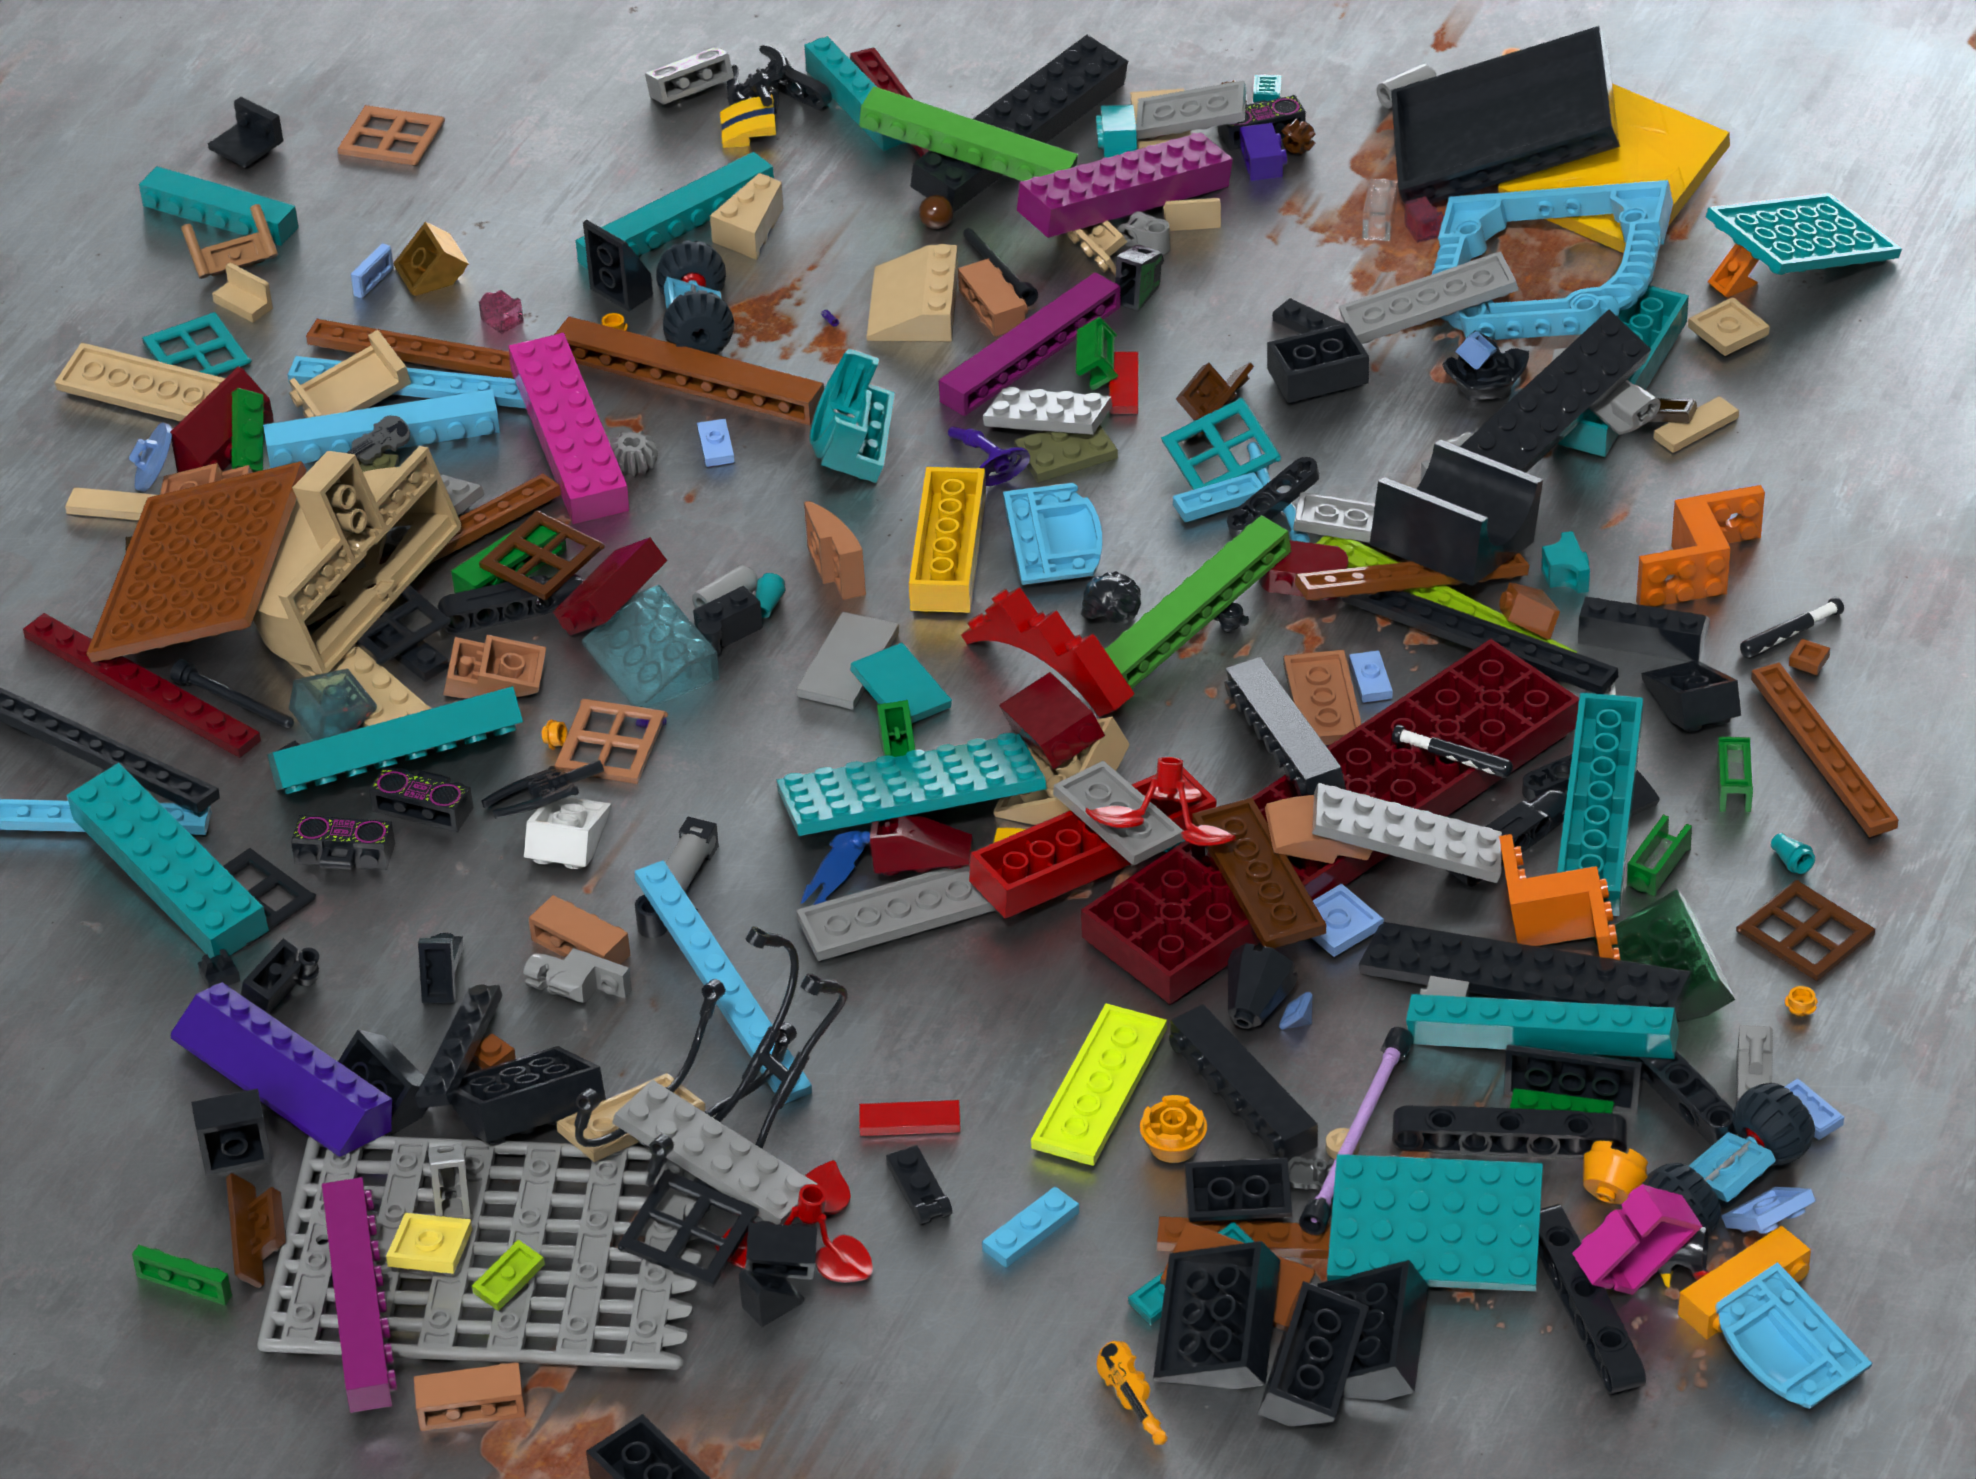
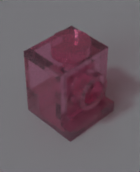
[1404,197,1444,243]
[479,290,524,334]

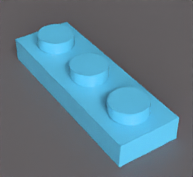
[1173,472,1263,522]
[982,1186,1079,1268]

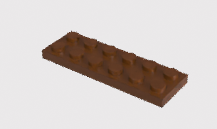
[1192,797,1327,949]

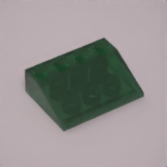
[1593,889,1735,1023]

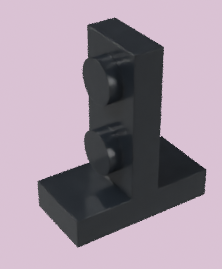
[418,933,464,1003]

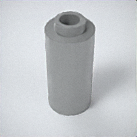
[1377,64,1437,108]
[692,565,758,609]

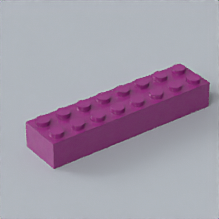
[1017,132,1233,238]

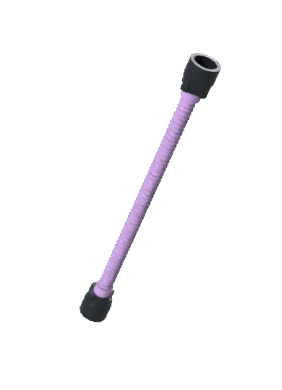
[1299,1027,1413,1235]

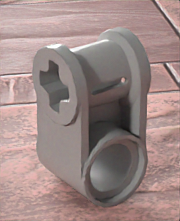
[1117,211,1171,255]

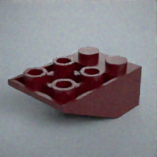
[870,814,973,875]

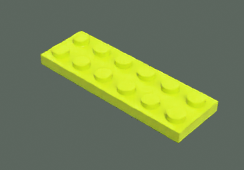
[1031,1003,1167,1166]

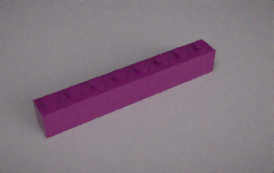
[939,272,1120,416]
[322,1177,397,1413]

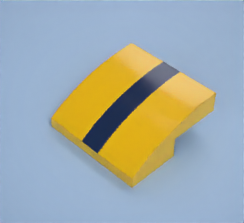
[720,95,776,148]

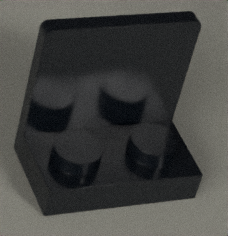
[208,97,284,167]

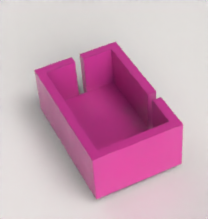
[1572,1184,1703,1295]

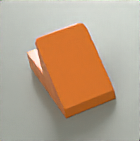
[1708,243,1759,298]

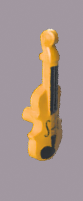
[1097,1341,1168,1445]

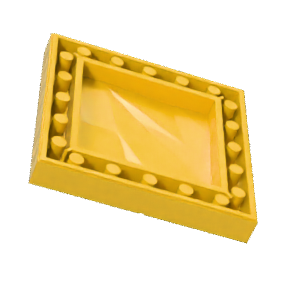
[1498,83,1730,253]

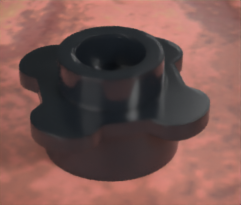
[1214,602,1249,631]

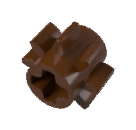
[1282,119,1316,155]

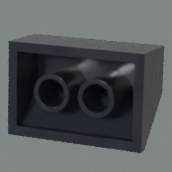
[338,1030,429,1136]
[1185,1158,1292,1222]

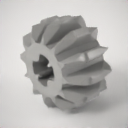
[610,430,658,477]

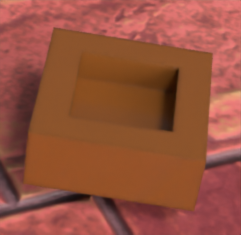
[1789,639,1830,675]
[471,1033,516,1069]

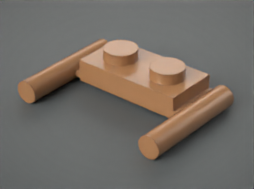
[181,204,278,279]

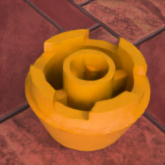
[1140,1095,1207,1163]
[1583,1141,1648,1204]

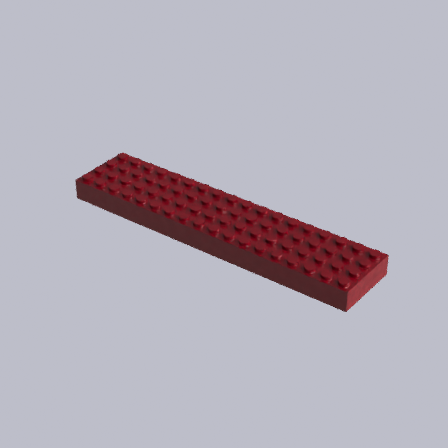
[1081,639,1579,1004]

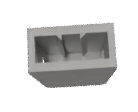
[428,1144,471,1219]

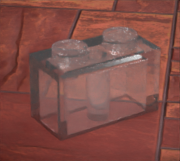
[1362,179,1397,241]

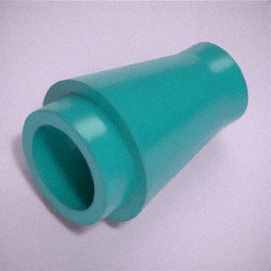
[755,573,786,618]
[1771,833,1815,874]

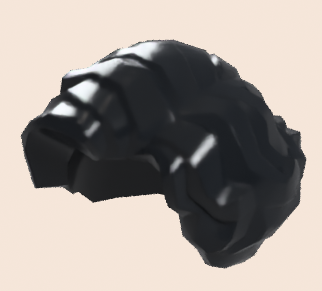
[1080,571,1141,624]

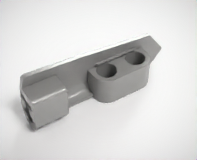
[1552,348,1660,435]

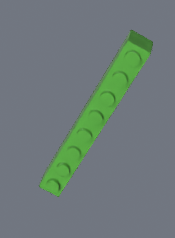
[859,86,1078,181]
[1105,515,1291,689]

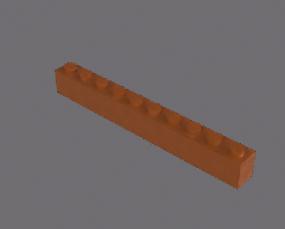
[554,316,824,425]

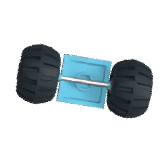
[656,240,734,355]
[1642,1082,1815,1236]

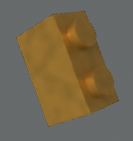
[393,222,469,296]

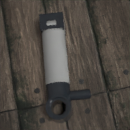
[635,816,719,938]

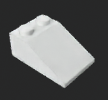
[524,797,611,869]

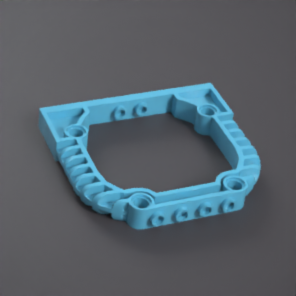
[1432,180,1673,340]

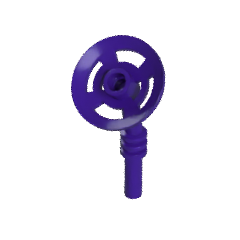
[948,427,1030,486]

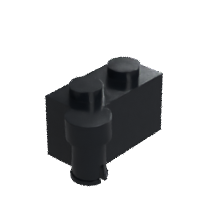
[693,585,763,660]
[240,938,319,1014]

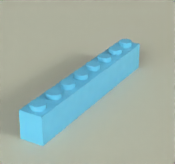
[263,389,500,468]

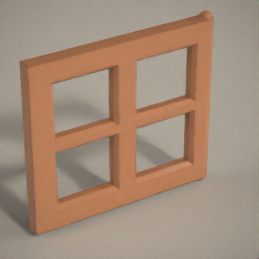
[337,105,445,166]
[554,699,668,784]

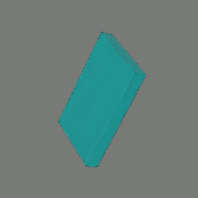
[850,643,952,723]

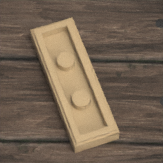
[1653,396,1739,453]
[65,487,156,520]

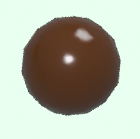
[919,195,953,230]

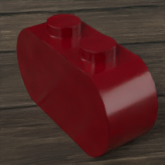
[1259,540,1348,600]

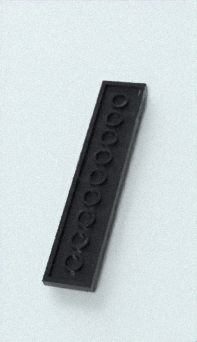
[1359,922,1692,1014]

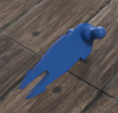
[801,830,871,905]

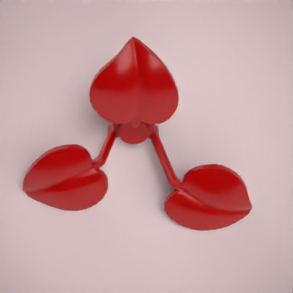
[1085,757,1236,846]
[715,1160,873,1282]

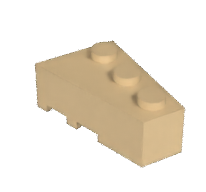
[710,173,784,260]

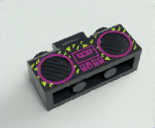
[1218,95,1306,151]
[369,767,474,833]
[291,815,395,870]

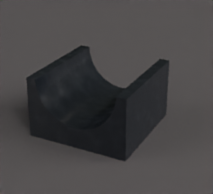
[1369,440,1543,586]

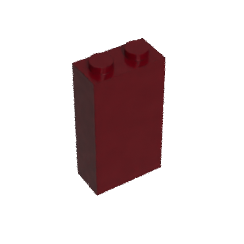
[553,537,667,636]
[999,672,1105,769]

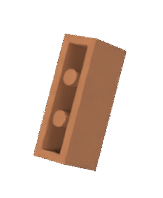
[958,259,1028,337]
[529,895,631,965]
[414,1362,525,1431]

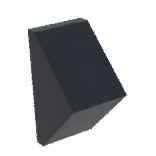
[739,1269,805,1327]

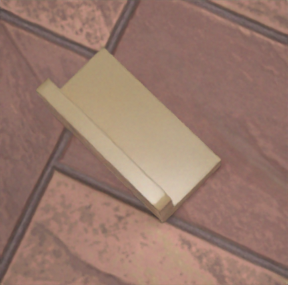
[1163,198,1221,231]
[212,263,273,323]

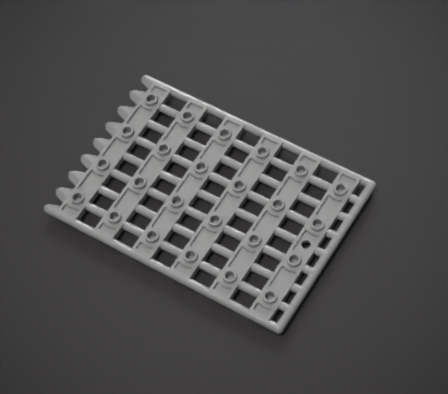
[257,1136,710,1370]

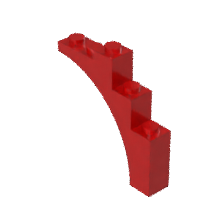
[961,587,1135,717]

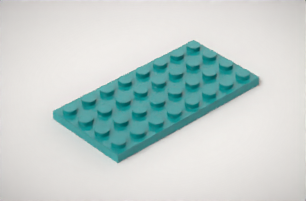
[776,733,1046,836]

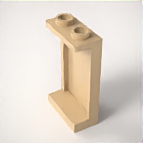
[289,330,411,418]

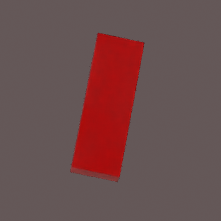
[1109,351,1139,414]
[859,1100,960,1136]

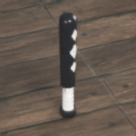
[1740,597,1844,658]
[1392,725,1513,778]

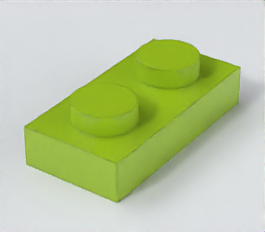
[472,1239,545,1311]

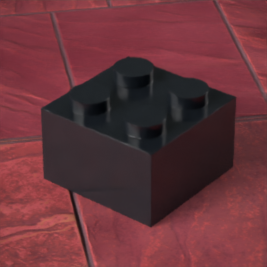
[191,1089,272,1176]

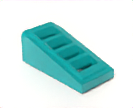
[1253,75,1282,102]

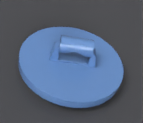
[129,422,172,492]

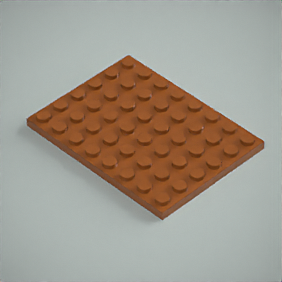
[86,461,307,662]

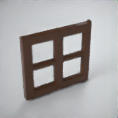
[479,511,605,600]
[1736,880,1875,981]

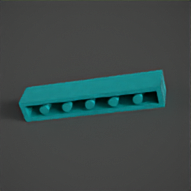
[804,36,907,151]
[139,166,299,246]

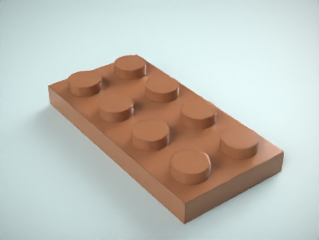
[1283,650,1362,745]

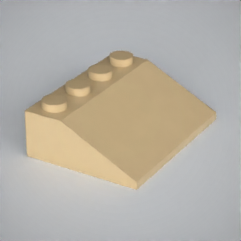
[867,244,958,342]
[993,716,1130,825]

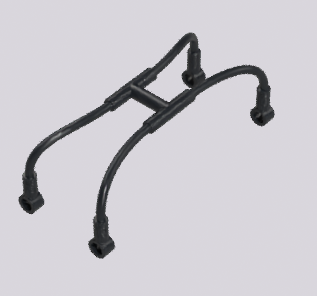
[637,926,848,1192]
[574,979,797,1187]

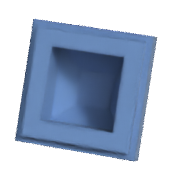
[1279,992,1313,1030]

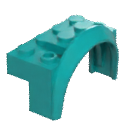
[809,349,895,483]

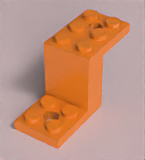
[1636,485,1765,607]
[1499,834,1620,960]

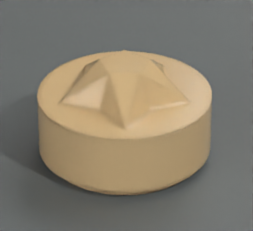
[1326,1128,1360,1159]

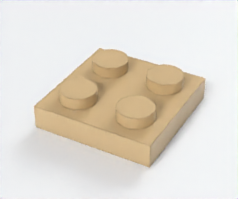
[1688,297,1770,356]

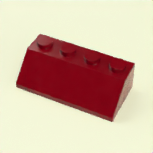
[170,367,274,473]

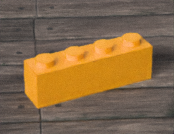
[1678,1225,1811,1339]

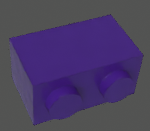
[1240,123,1287,181]

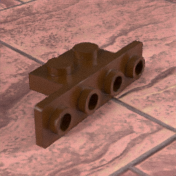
[1176,362,1254,441]
[226,1173,286,1289]

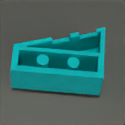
[1096,105,1137,158]

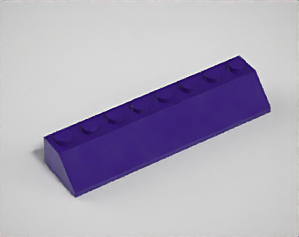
[171,982,392,1157]

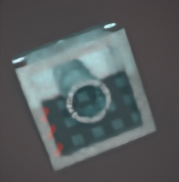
[289,668,377,741]

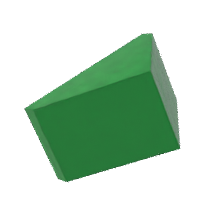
[877,700,916,757]

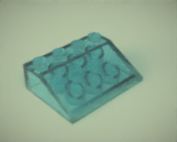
[582,584,719,708]

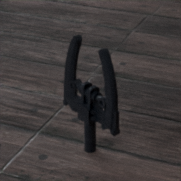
[727,45,793,107]
[481,760,604,819]

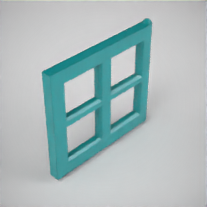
[142,312,252,376]
[1161,398,1281,490]

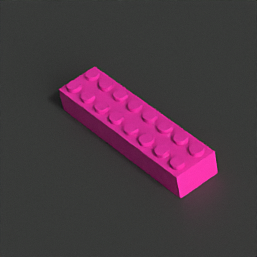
[508,333,629,524]

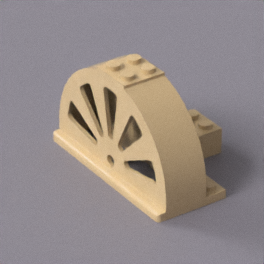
[253,446,461,675]

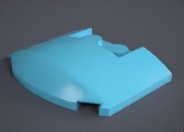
[1003,483,1102,585]
[1715,1262,1873,1409]

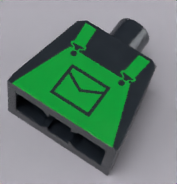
[1115,245,1164,311]

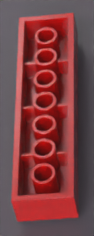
[969,767,1217,919]

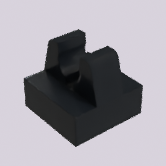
[198,949,240,988]

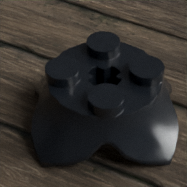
[1442,330,1529,402]

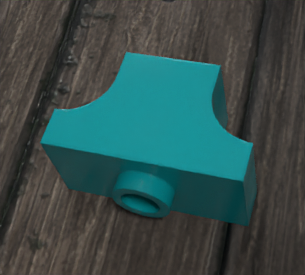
[1541,531,1590,594]

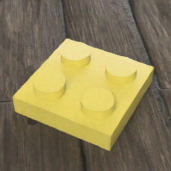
[386,1213,472,1274]

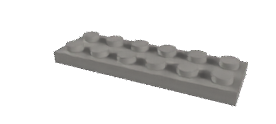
[1339,251,1518,344]
[1312,783,1502,883]
[796,864,996,961]
[612,1079,818,1225]

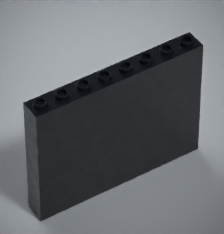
[1391,26,1620,211]

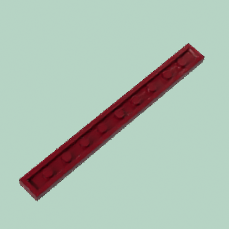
[23,613,261,758]

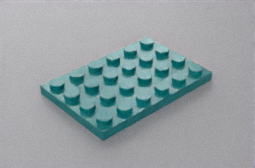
[1705,193,1902,275]
[1327,1154,1543,1292]

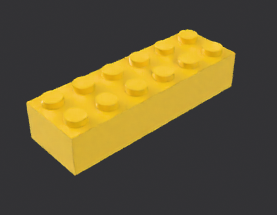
[909,467,986,613]

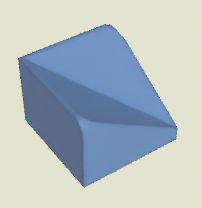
[1455,331,1497,370]

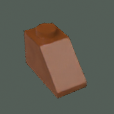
[1499,582,1560,639]

